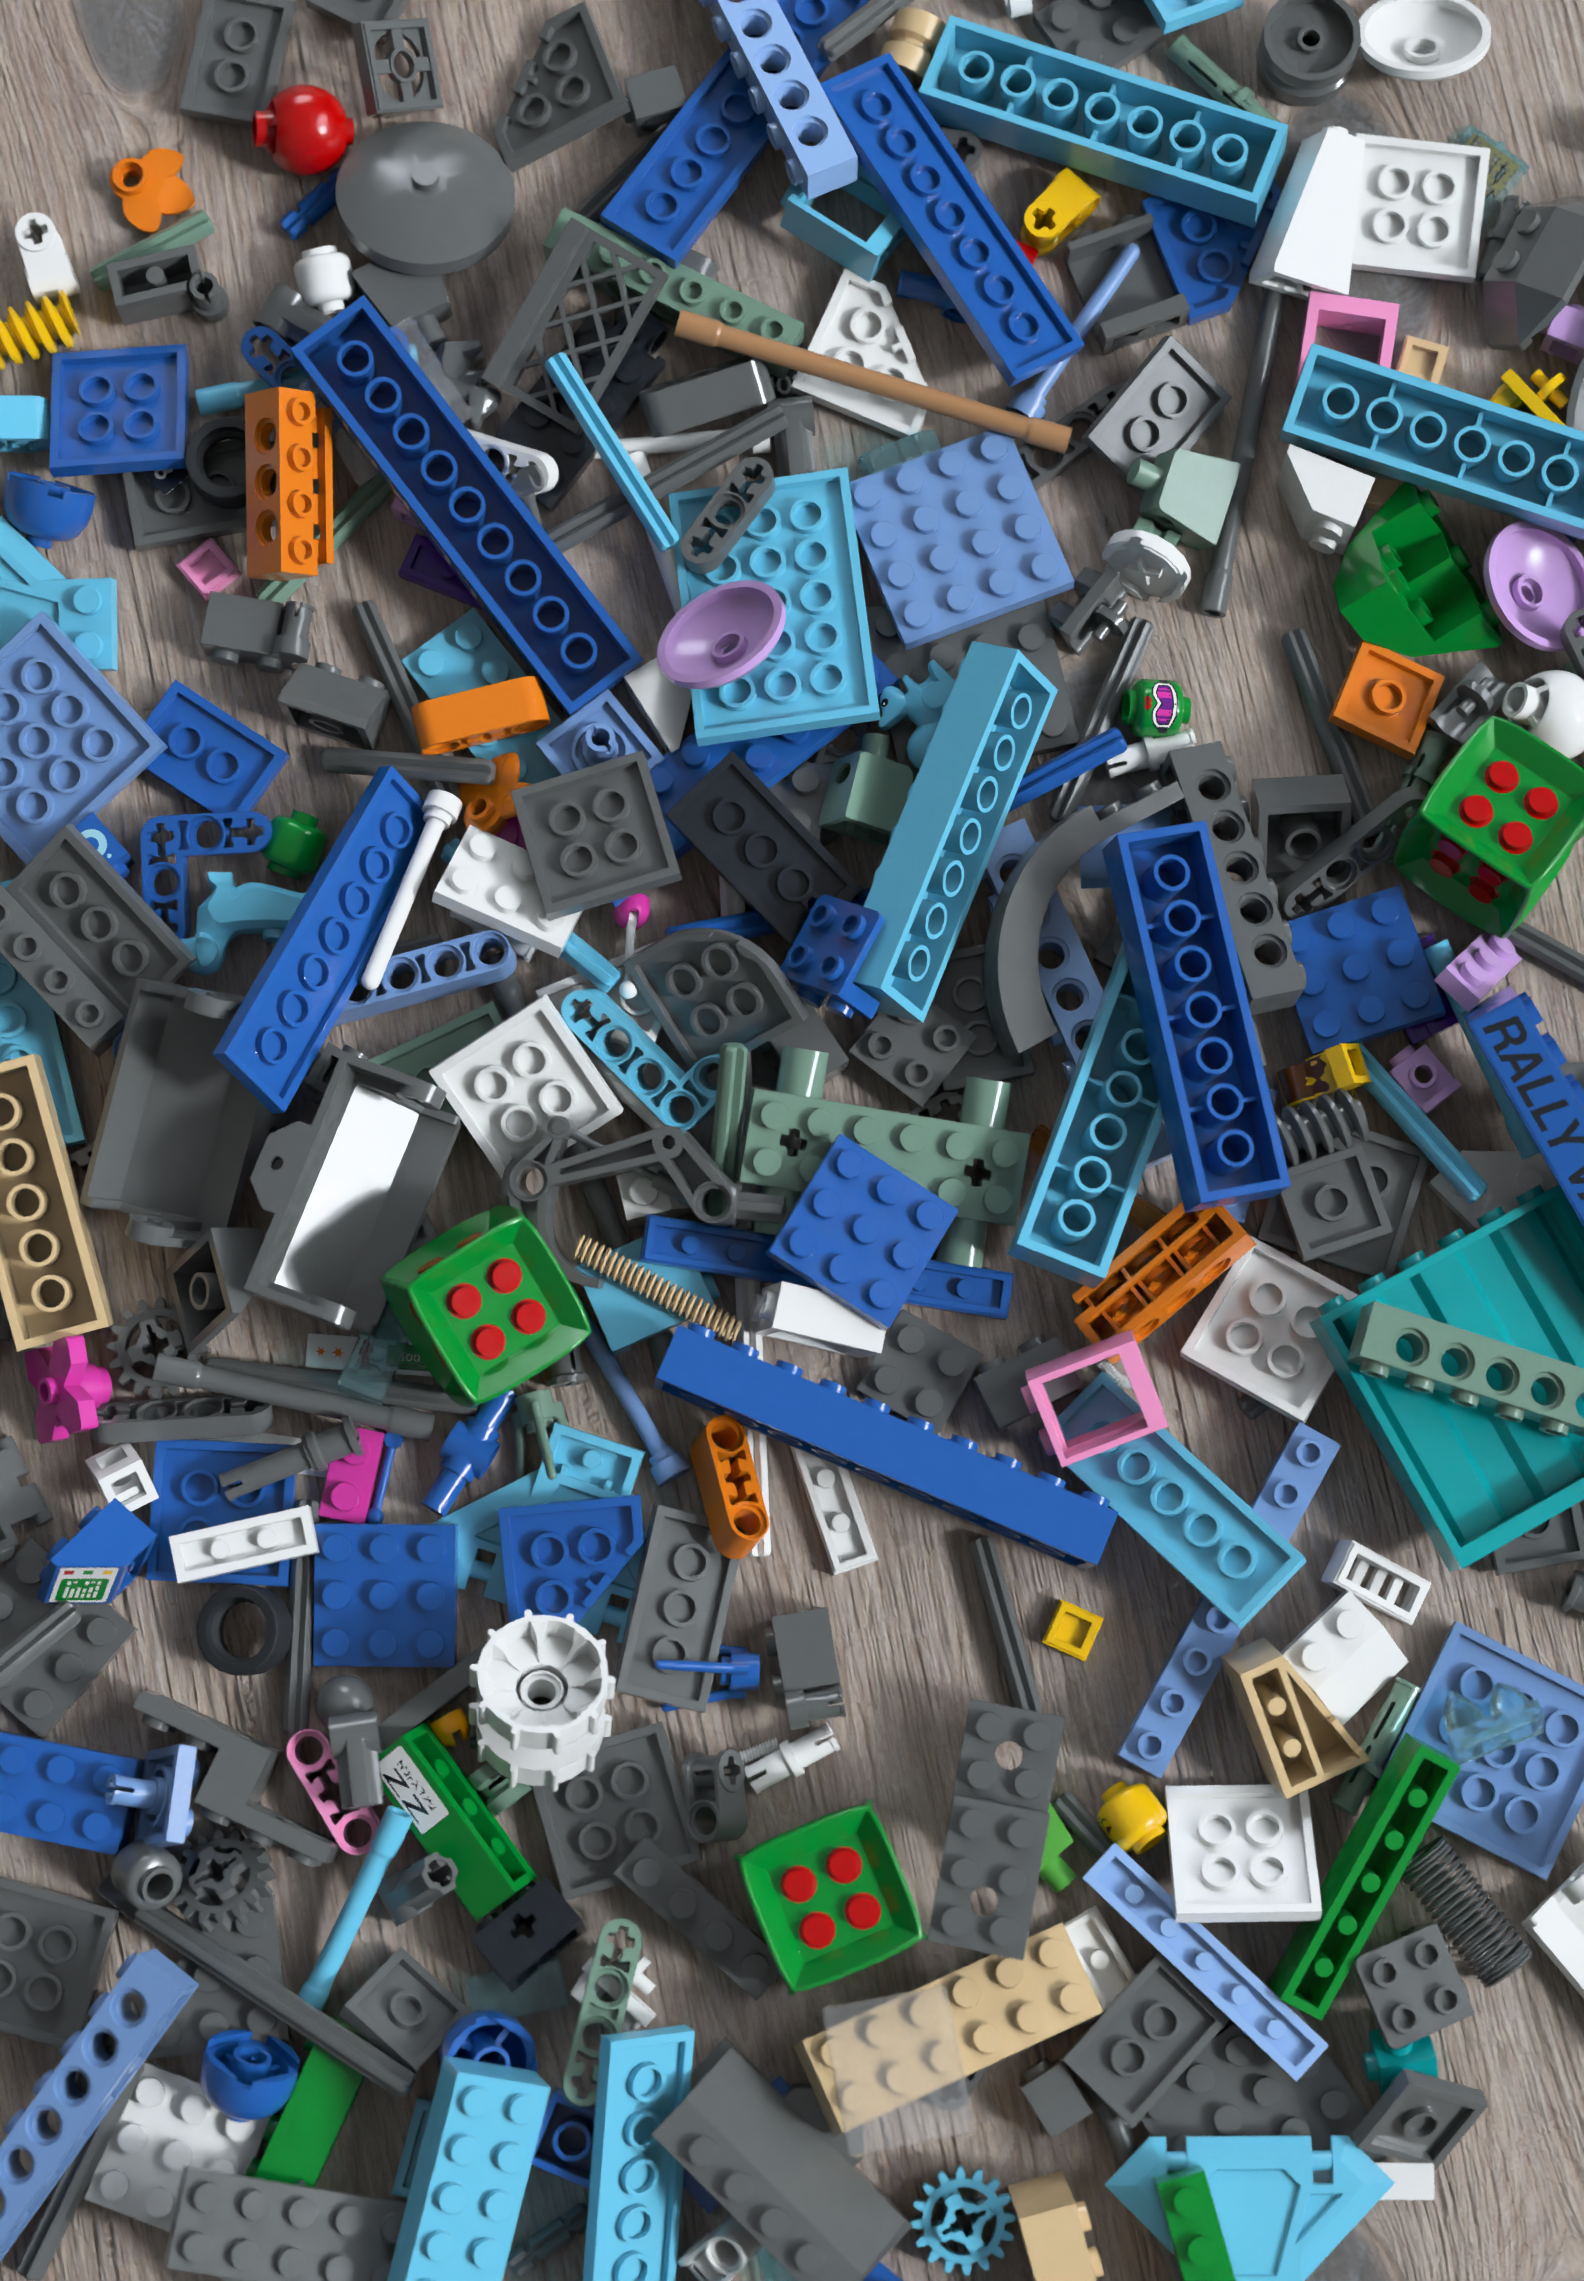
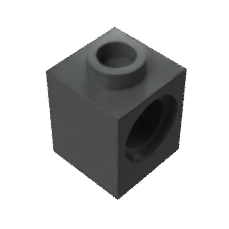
[623,65,687,137]
[1018,2057,1093,2139]

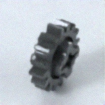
[107,1297,211,1400]
[173,1829,276,1933]

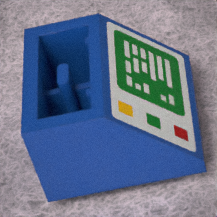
[36,1498,157,1604]

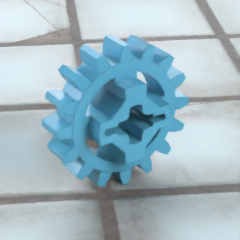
[911,2165,1016,2275]

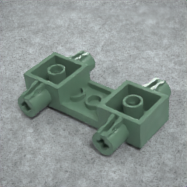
[736,1046,1031,1268]

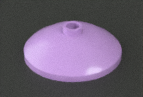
[1483,520,1584,652]
[657,580,786,689]

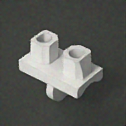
[570,1954,656,2033]

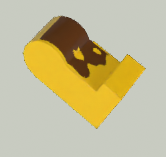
[1276,1043,1372,1108]

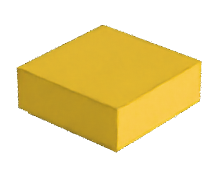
[1041,1599,1104,1662]

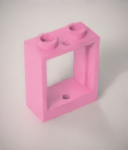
[1291,291,1400,400]
[1021,1330,1169,1467]

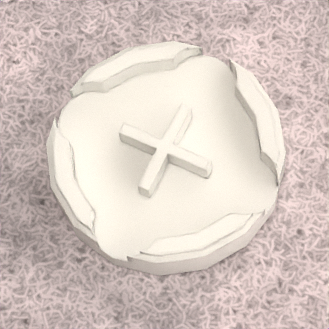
[1102,529,1191,603]

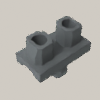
[1048,566,1129,656]
[1426,660,1511,749]

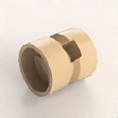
[878,7,946,93]

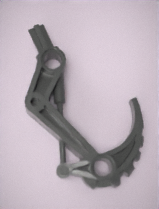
[497,1116,787,1289]

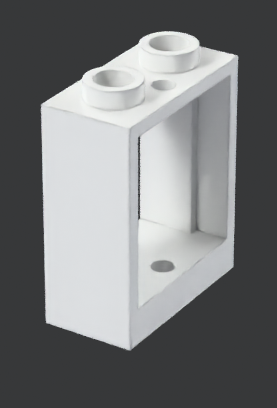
[749,1281,886,1359]

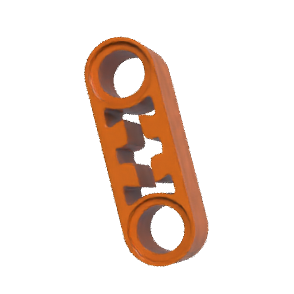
[410,676,550,755]
[690,1415,769,1559]

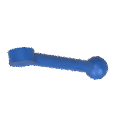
[366,1432,403,1523]

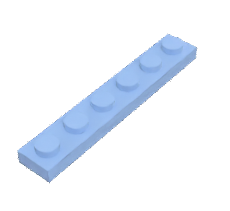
[1082,1843,1329,2082]

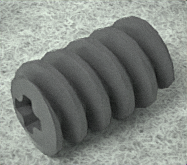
[1274,1088,1369,1166]

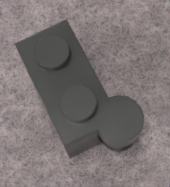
[106,244,229,326]
[200,591,315,674]
[764,1607,846,1730]

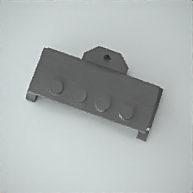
[79,978,293,1249]
[244,1051,462,1336]
[652,2036,913,2281]

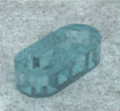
[856,429,942,477]

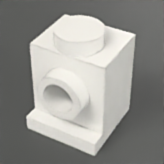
[84,1443,159,1512]

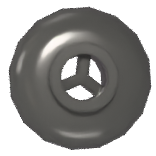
[111,1840,183,1910]

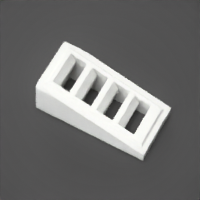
[1321,1540,1431,1625]

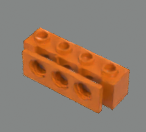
[245,387,334,581]
[1071,1202,1256,1364]

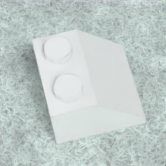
[1276,444,1375,555]
[1280,1591,1409,1725]

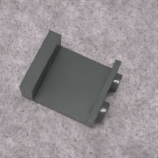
[1064,213,1190,355]

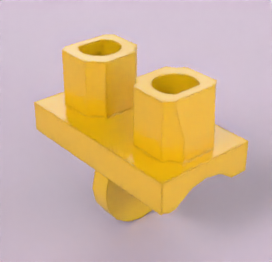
[1489,368,1569,426]

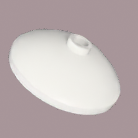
[1359,0,1491,82]

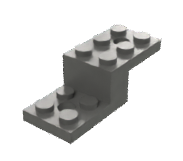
[133,1690,341,1868]
[927,1699,1065,1960]

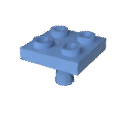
[536,689,665,776]
[105,1744,200,1847]

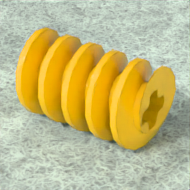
[0,289,82,371]

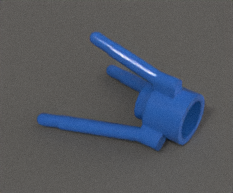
[654,1644,760,1712]

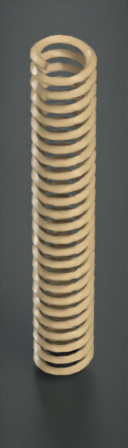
[573,1234,743,1344]

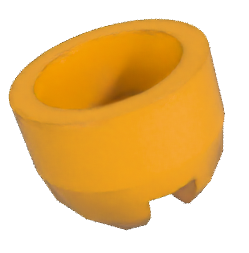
[429,1706,470,1747]

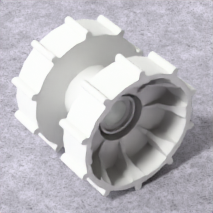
[469,1610,615,1791]

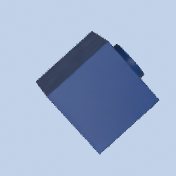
[532,2086,596,2189]

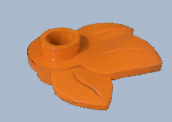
[109,148,195,234]
[459,752,531,835]

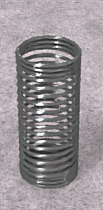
[1401,1836,1533,1988]

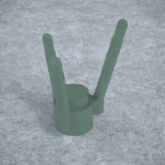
[511,1389,570,1480]

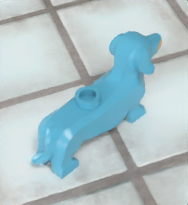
[180,872,318,976]

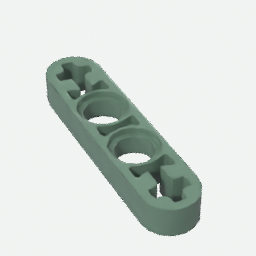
[561,1918,642,2108]

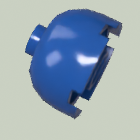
[2,471,96,549]
[439,2009,538,2072]
[200,2029,299,2123]

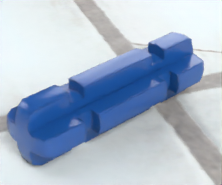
[279,167,340,240]

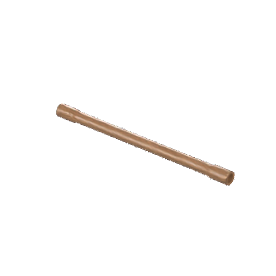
[674,309,1072,454]

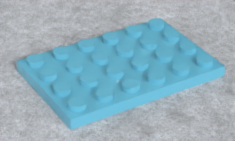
[668,467,881,747]

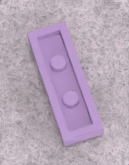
[1434,932,1522,1012]

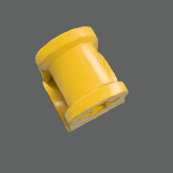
[1020,168,1101,256]

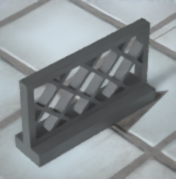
[481,217,669,435]

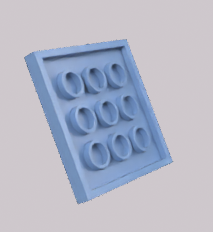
[850,430,1075,651]
[0,611,168,865]
[1371,1621,1584,1880]

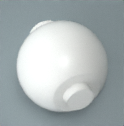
[1502,670,1584,759]

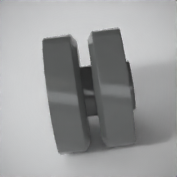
[1256,0,1361,106]

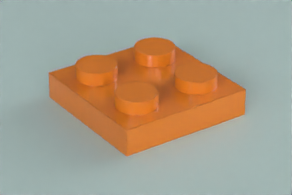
[1327,639,1445,760]

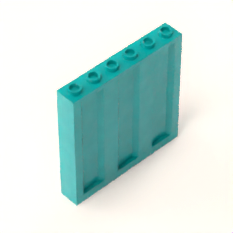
[1309,1184,1584,1572]

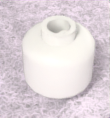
[294,245,357,315]

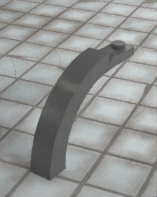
[984,780,1185,1057]

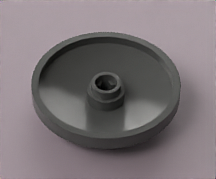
[335,121,515,276]

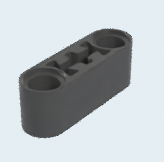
[638,356,776,438]

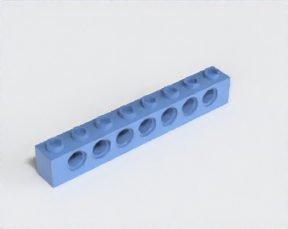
[1114,1422,1341,1779]
[0,1948,199,2262]

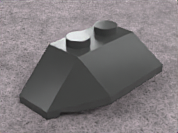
[1483,196,1584,351]

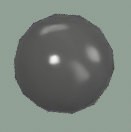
[315,1675,375,1729]

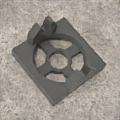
[351,18,444,120]

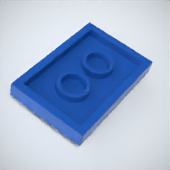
[144,679,290,831]

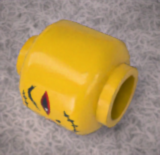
[1097,1781,1168,1855]

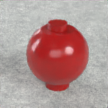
[252,84,354,176]

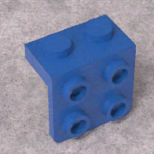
[781,895,884,1019]

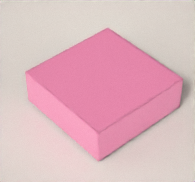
[176,537,242,603]

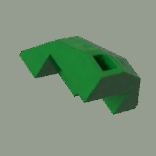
[1333,482,1504,657]

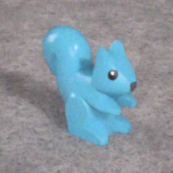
[879,659,956,769]

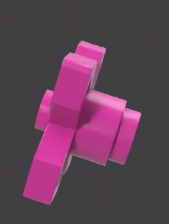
[24,1335,112,1444]

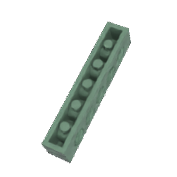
[543,207,804,380]
[1347,1301,1584,1444]

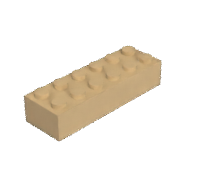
[0,1054,115,1352]
[794,1922,1104,2137]

